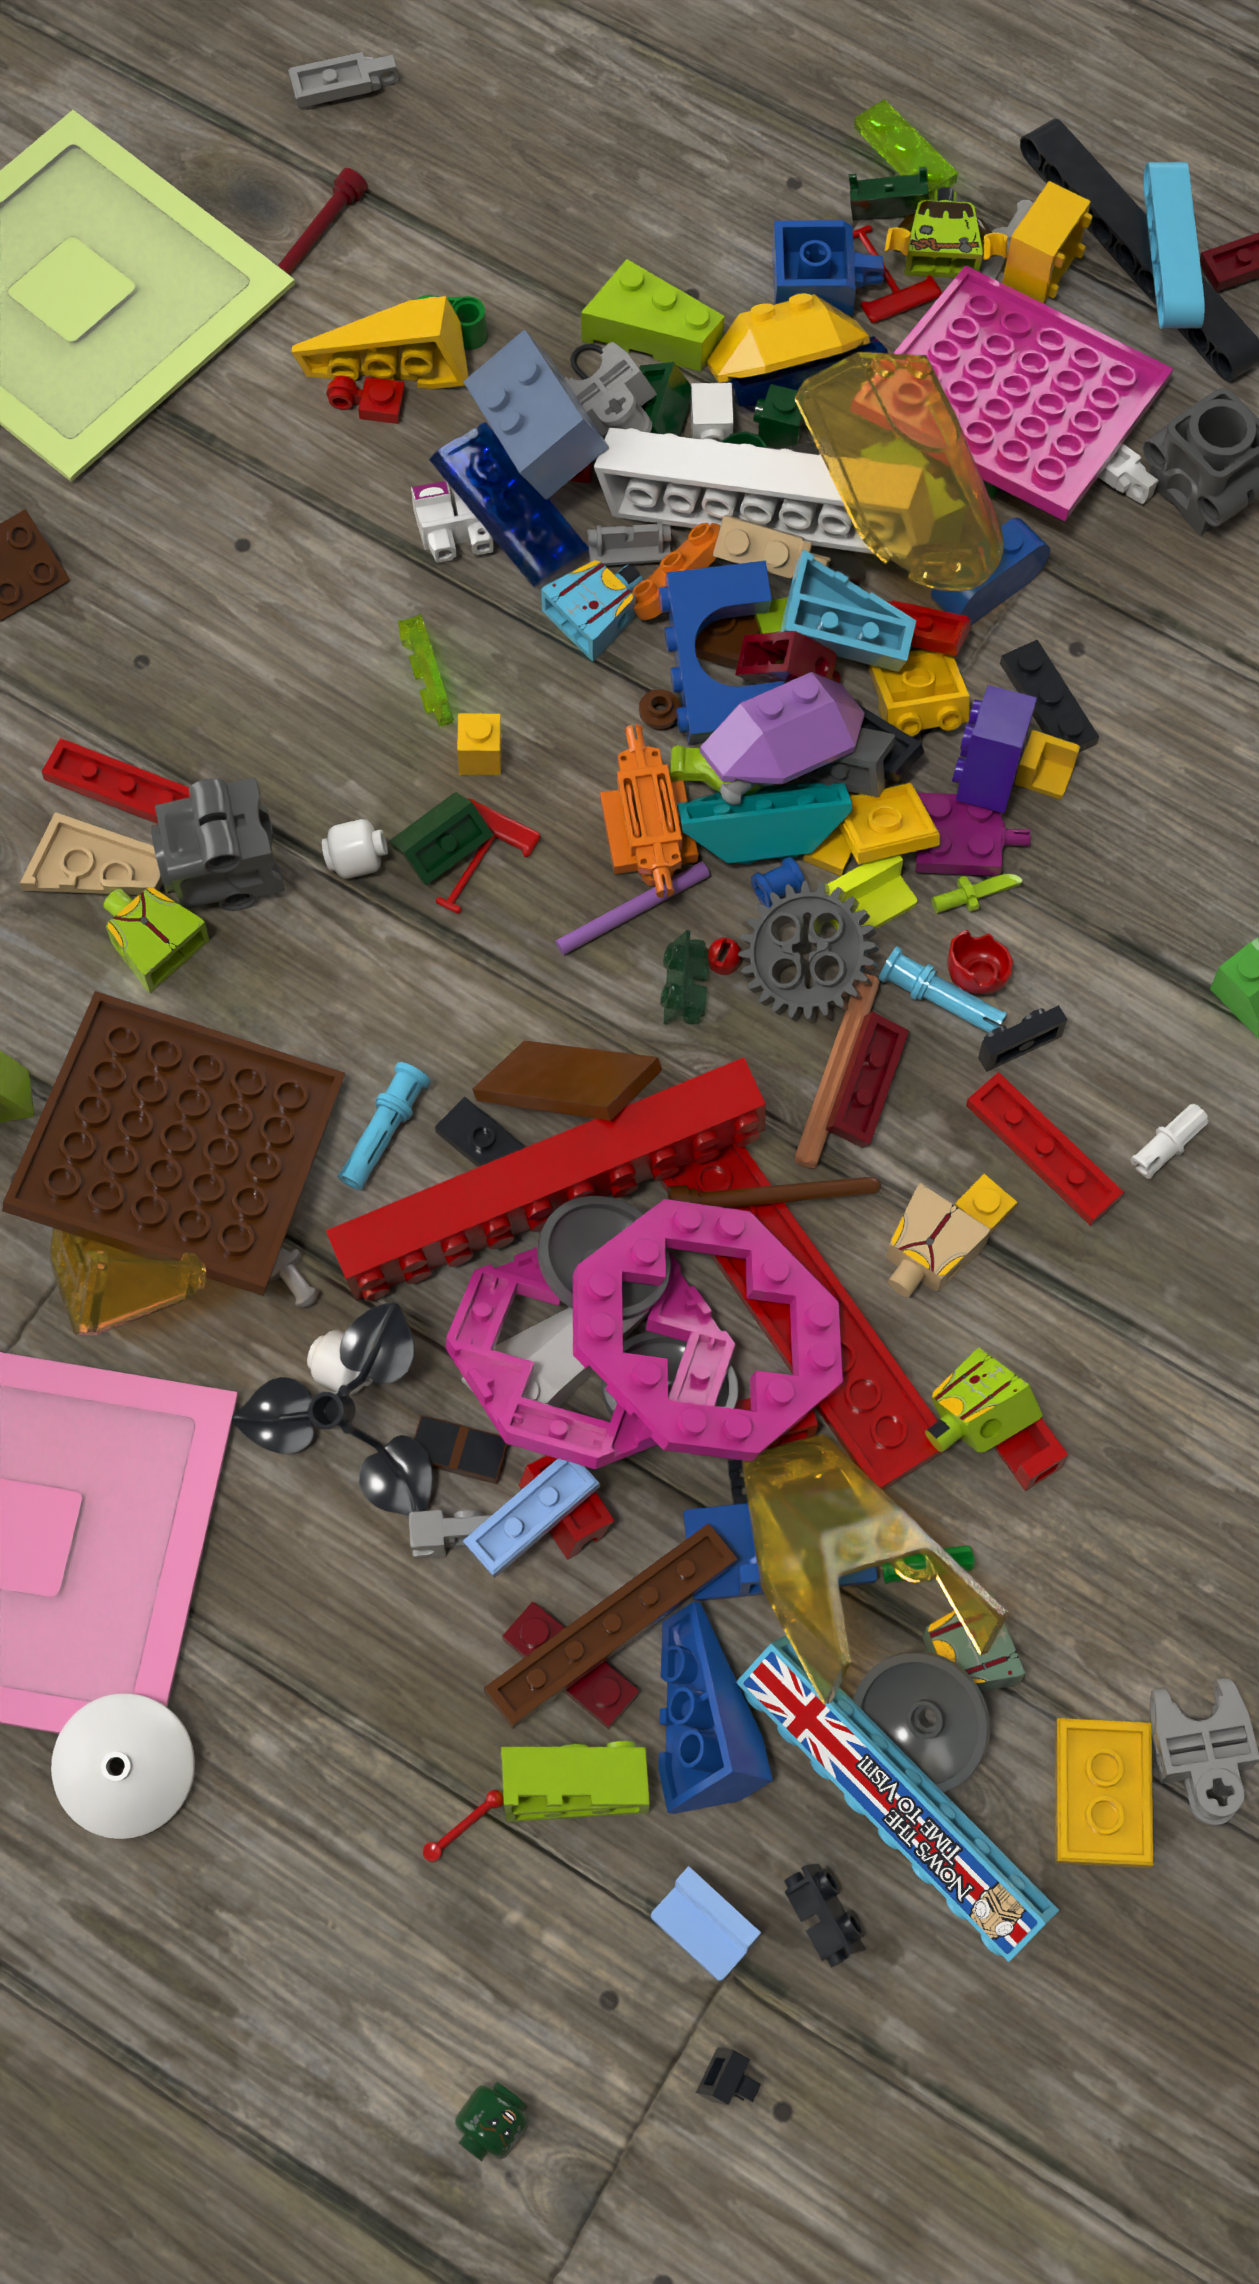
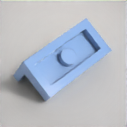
[651,1866,761,1981]

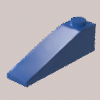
[658,1601,773,1814]

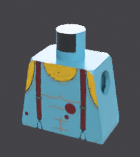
[541,560,643,662]

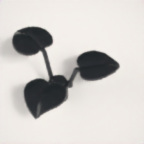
[232,1303,434,1516]

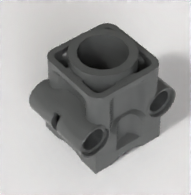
[1142,388,1259,536]
[151,777,285,911]

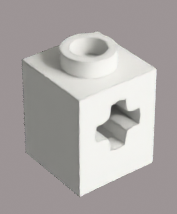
[690,383,733,442]

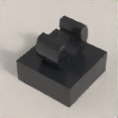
[696,2048,761,2105]

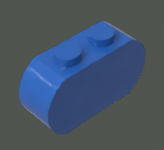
[931,518,1050,626]

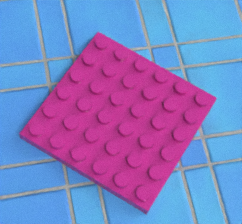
[852,265,1173,521]

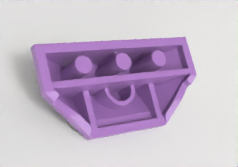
[700,672,865,784]

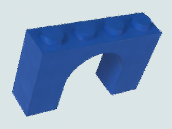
[658,560,785,745]

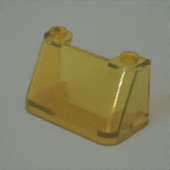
[50,1228,206,1336]

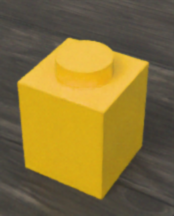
[457,713,502,775]

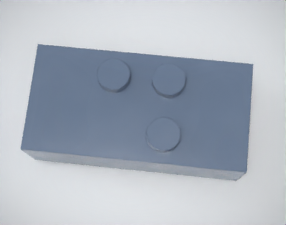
[463,329,609,500]

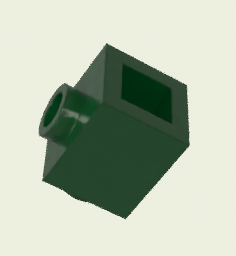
[753,384,809,452]

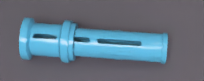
[878,946,1008,1033]
[337,1062,431,1190]

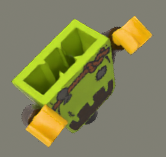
[884,187,1008,278]

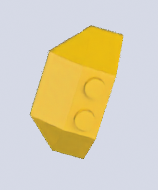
[707,293,870,383]

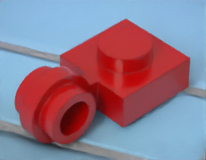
[326,376,406,424]

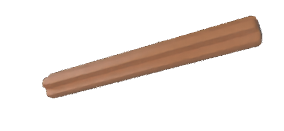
[794,973,880,1169]

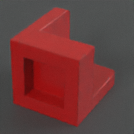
[995,1418,1068,1491]

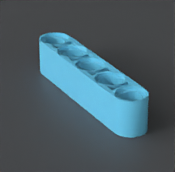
[1144,162,1205,329]

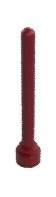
[278,168,368,275]

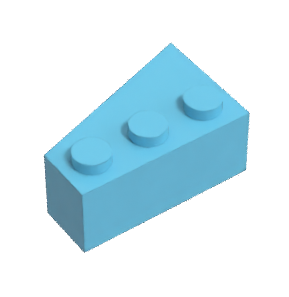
[780,549,916,672]

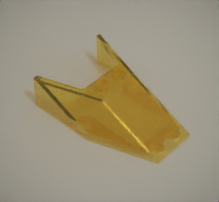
[741,1434,1009,1705]

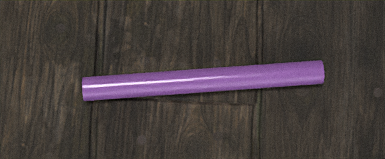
[555,861,710,956]

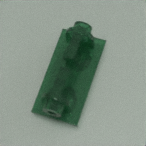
[660,930,709,1025]

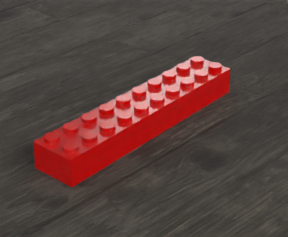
[326,1057,766,1301]

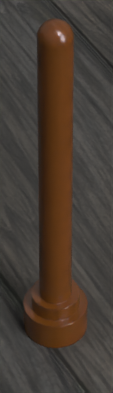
[668,1177,881,1208]

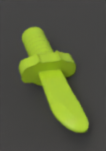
[931,874,1022,913]

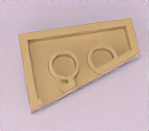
[20,812,163,895]

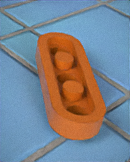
[632,523,720,620]

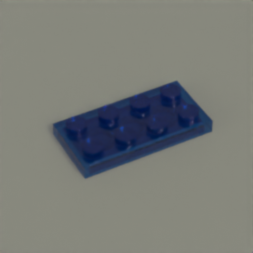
[429,422,589,588]

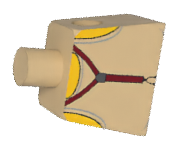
[886,1183,991,1297]

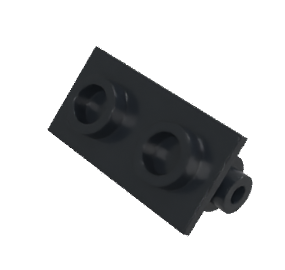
[784,1864,866,1968]

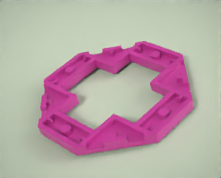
[573,1199,843,1462]
[445,1247,735,1469]

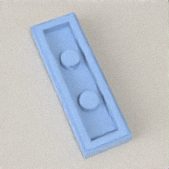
[463,1459,600,1578]

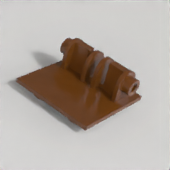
[0,509,70,621]

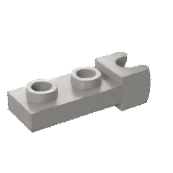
[409,1510,539,1559]

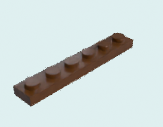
[484,1523,737,1729]

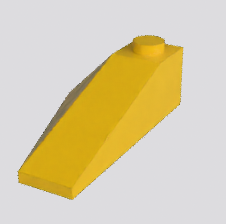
[291,296,468,389]

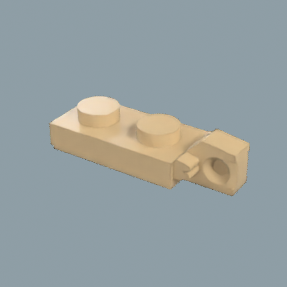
[713,515,831,579]

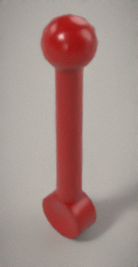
[423,1790,504,1863]

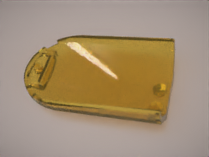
[795,352,1004,591]

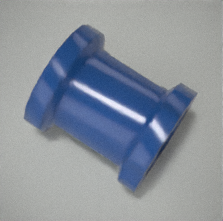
[751,857,805,908]

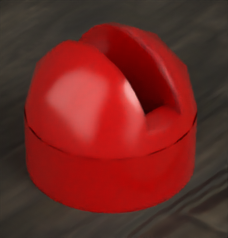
[707,937,741,975]

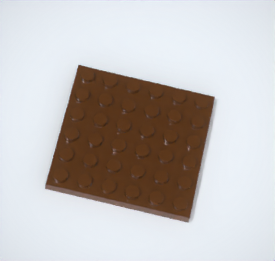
[2,991,345,1296]

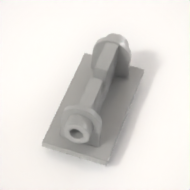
[587,521,671,566]

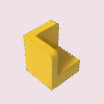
[1015,730,1080,799]

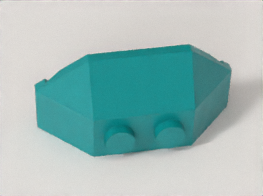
[677,783,852,864]

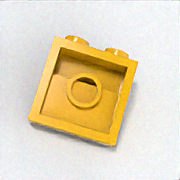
[868,649,970,737]

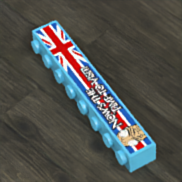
[736,1634,1060,1962]

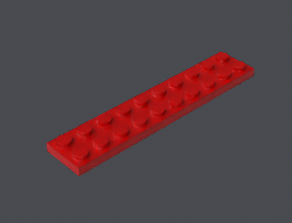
[659,1144,952,1495]

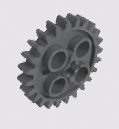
[738,881,880,1022]

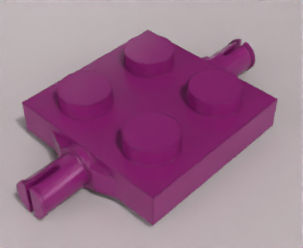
[914,792,1031,876]

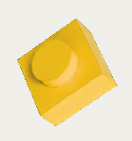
[955,1174,1017,1235]

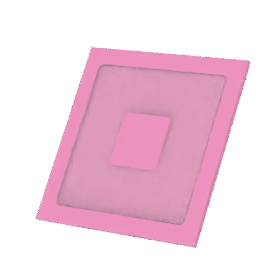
[0,1352,238,1734]

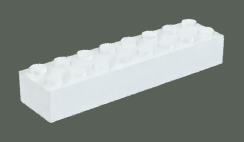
[594,427,934,561]

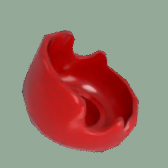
[947,930,1013,994]

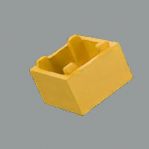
[1002,181,1093,304]

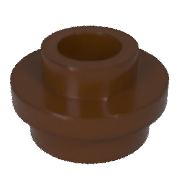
[639,689,680,730]

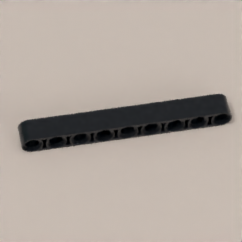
[1020,118,1259,381]

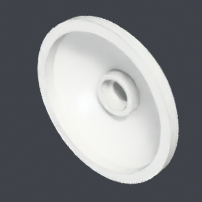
[51,1694,195,1839]

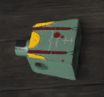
[922,1591,1025,1692]

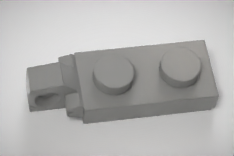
[288,52,398,108]

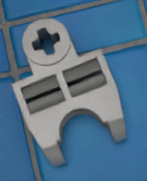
[564,342,657,436]
[1149,1677,1259,1826]

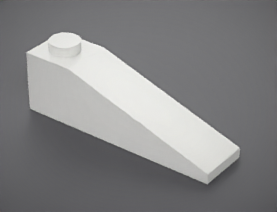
[461,1307,650,1408]

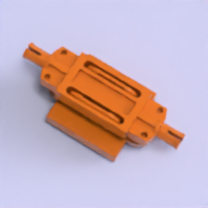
[600,724,698,898]

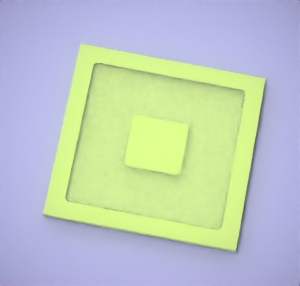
[0,110,295,482]

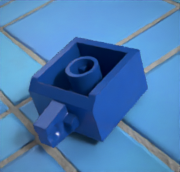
[772,220,884,315]

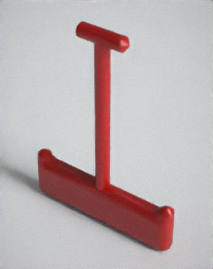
[853,225,942,323]
[435,798,541,914]

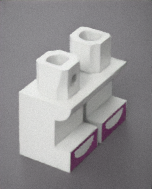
[411,473,496,563]

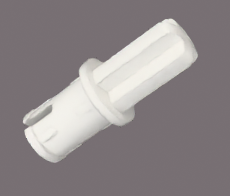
[1130,1104,1208,1179]

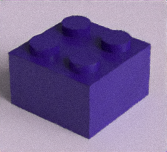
[952,685,1037,813]

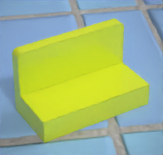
[827,855,918,930]

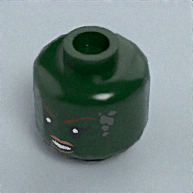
[455,2082,529,2162]

